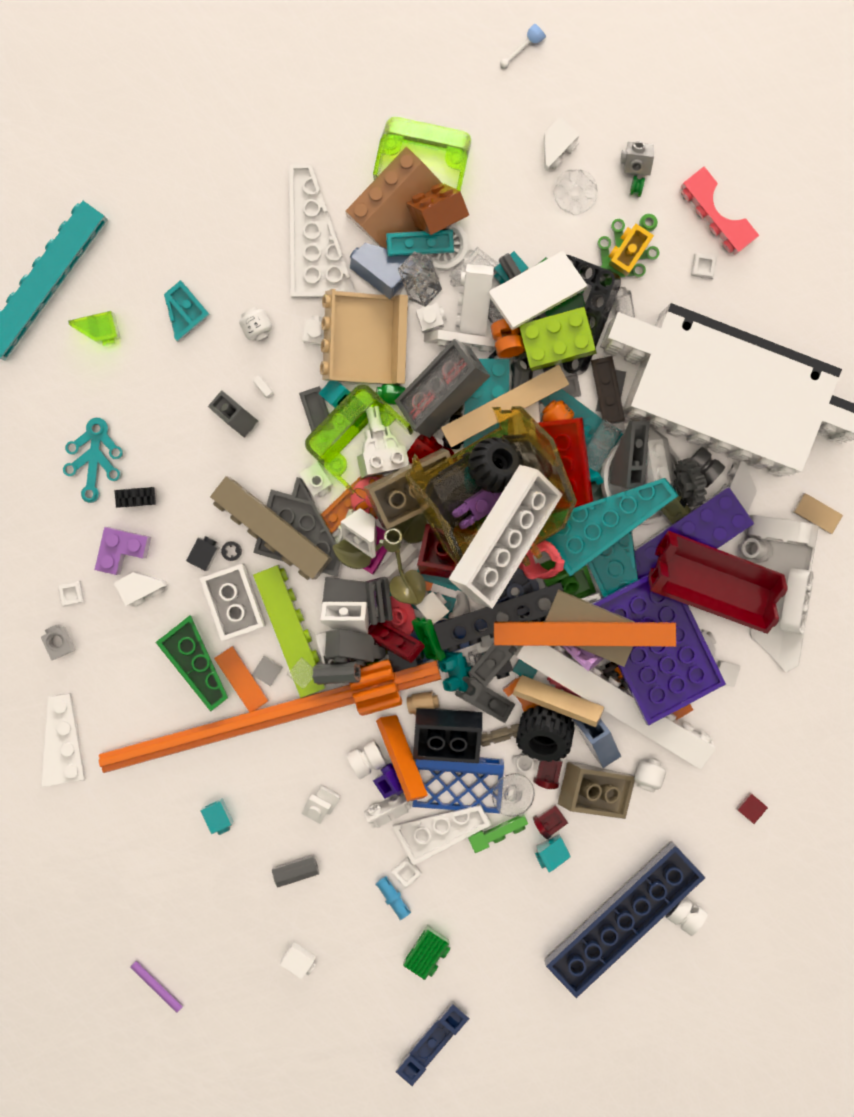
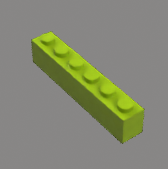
[253,565,326,698]

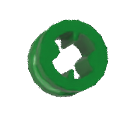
[629,175,645,197]

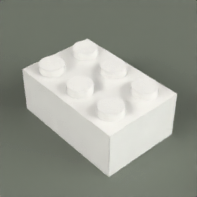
[200,563,266,641]

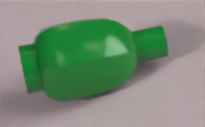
[376,384,406,405]

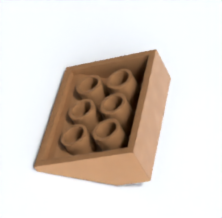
[345,146,442,249]

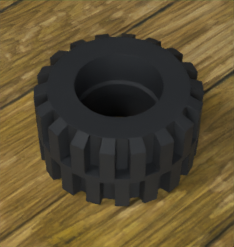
[516,706,575,762]

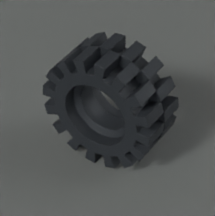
[114,487,156,508]

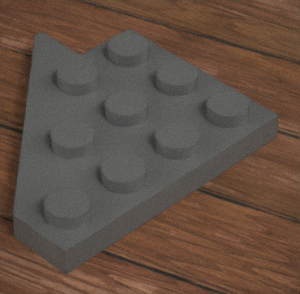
[253,477,342,577]

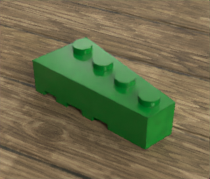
[155,615,228,712]

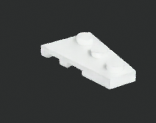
[424,330,496,352]

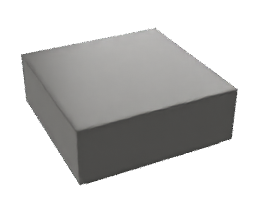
[252,656,283,686]

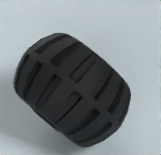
[468,437,524,493]

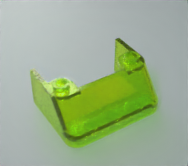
[373,117,471,191]
[305,385,413,495]

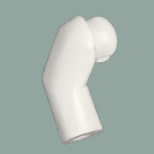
[448,593,470,619]

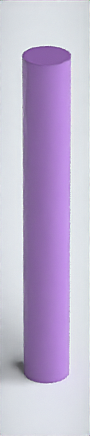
[130,961,183,1013]

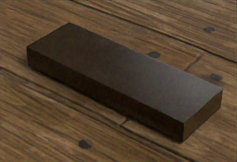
[591,356,625,426]

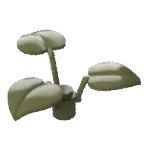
[333,511,428,605]

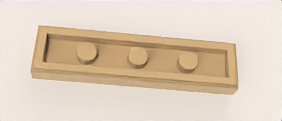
[513,675,604,727]

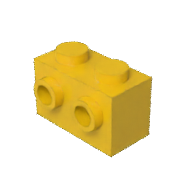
[608,223,654,276]

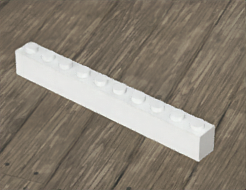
[515,646,716,769]

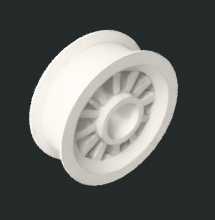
[421,223,468,271]

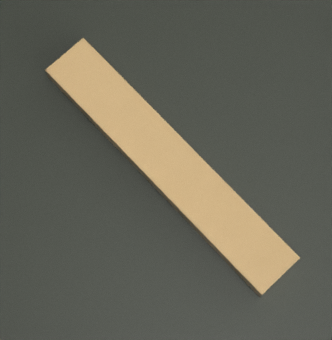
[441,365,569,448]

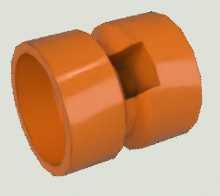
[490,319,525,358]

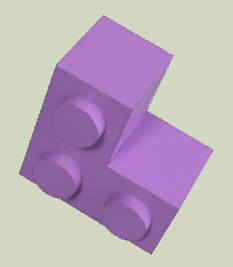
[94,527,151,575]

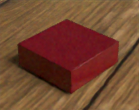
[737,793,768,824]

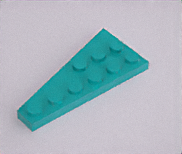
[539,478,679,576]
[588,490,638,597]

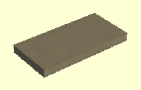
[545,589,634,667]

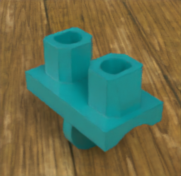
[438,651,474,692]

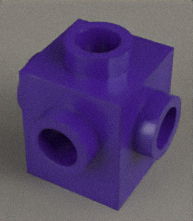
[373,763,403,799]

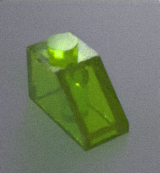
[68,311,121,346]

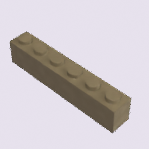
[210,476,332,580]

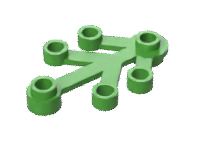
[597,214,660,286]

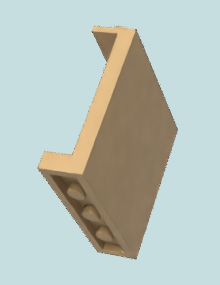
[320,289,408,385]

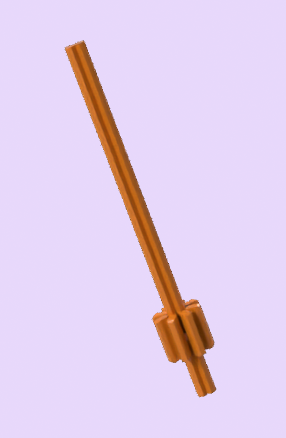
[98,659,442,773]

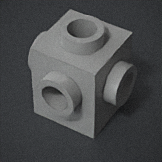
[620,141,654,176]

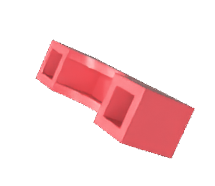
[681,167,759,255]

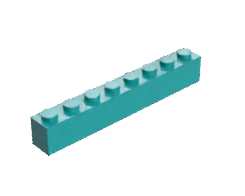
[0,200,108,361]

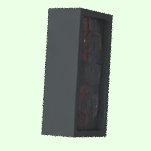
[395,339,490,438]

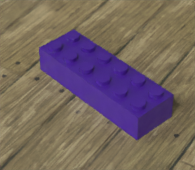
[635,485,754,579]

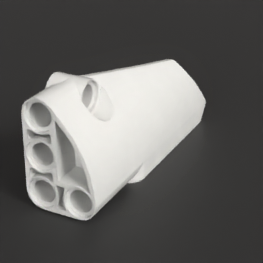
[742,515,819,672]

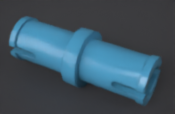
[375,876,411,920]

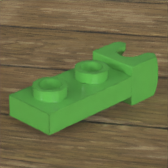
[468,813,528,853]

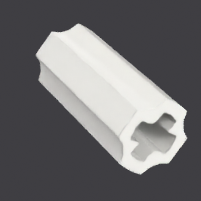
[377,541,420,584]

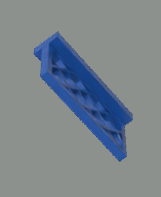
[412,757,504,814]

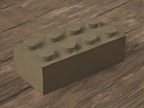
[363,448,466,530]

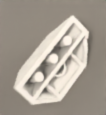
[624,422,675,487]

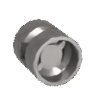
[691,446,725,488]

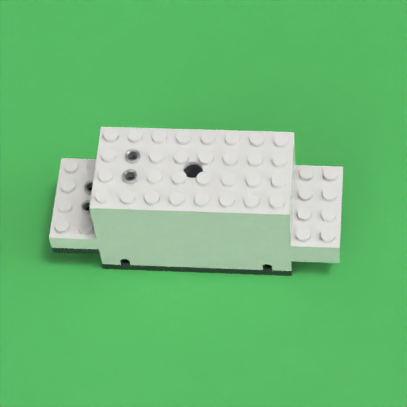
[600,303,854,477]

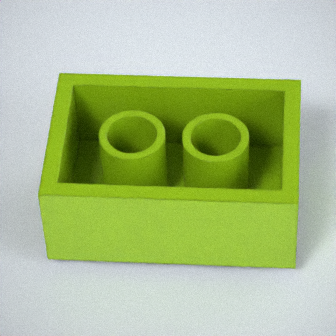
[519,307,597,371]

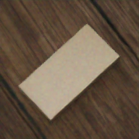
[793,493,843,534]

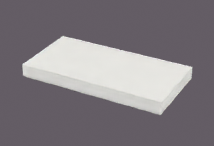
[488,251,587,330]

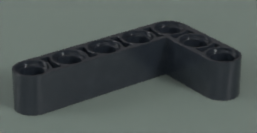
[563,254,621,375]

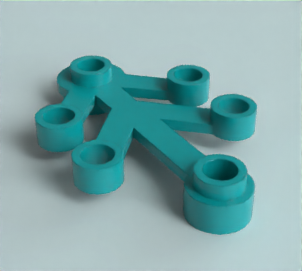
[63,417,123,503]

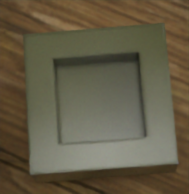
[661,493,691,524]

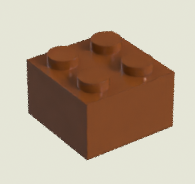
[406,183,469,235]

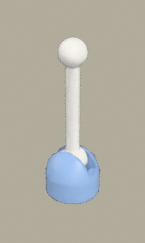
[500,23,546,68]

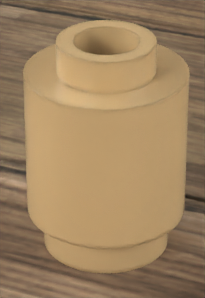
[407,691,440,716]

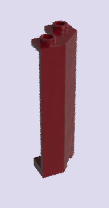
[648,530,788,634]

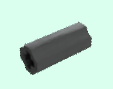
[312,662,361,685]
[272,856,319,888]

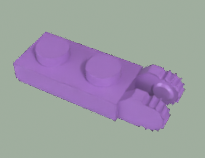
[452,489,502,529]

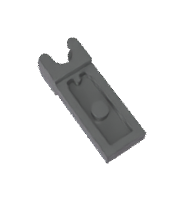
[455,676,515,723]

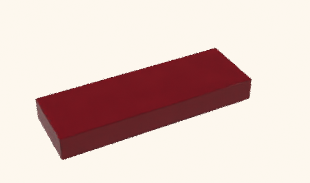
[368,622,425,663]

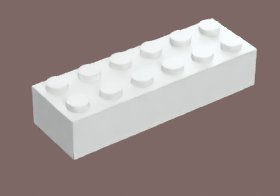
[449,465,563,609]

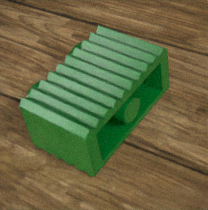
[403,925,450,980]

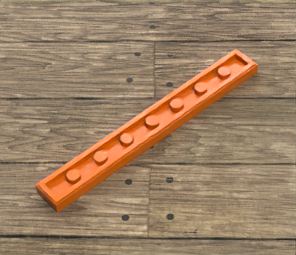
[494,622,676,647]

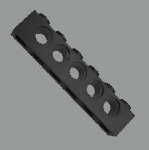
[434,582,565,652]

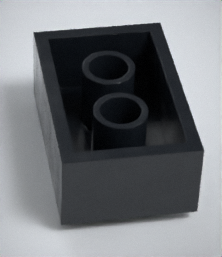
[413,708,482,763]

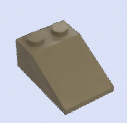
[557,762,635,819]

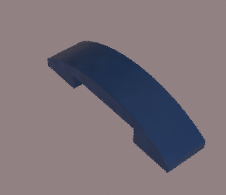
[395,1004,470,1086]

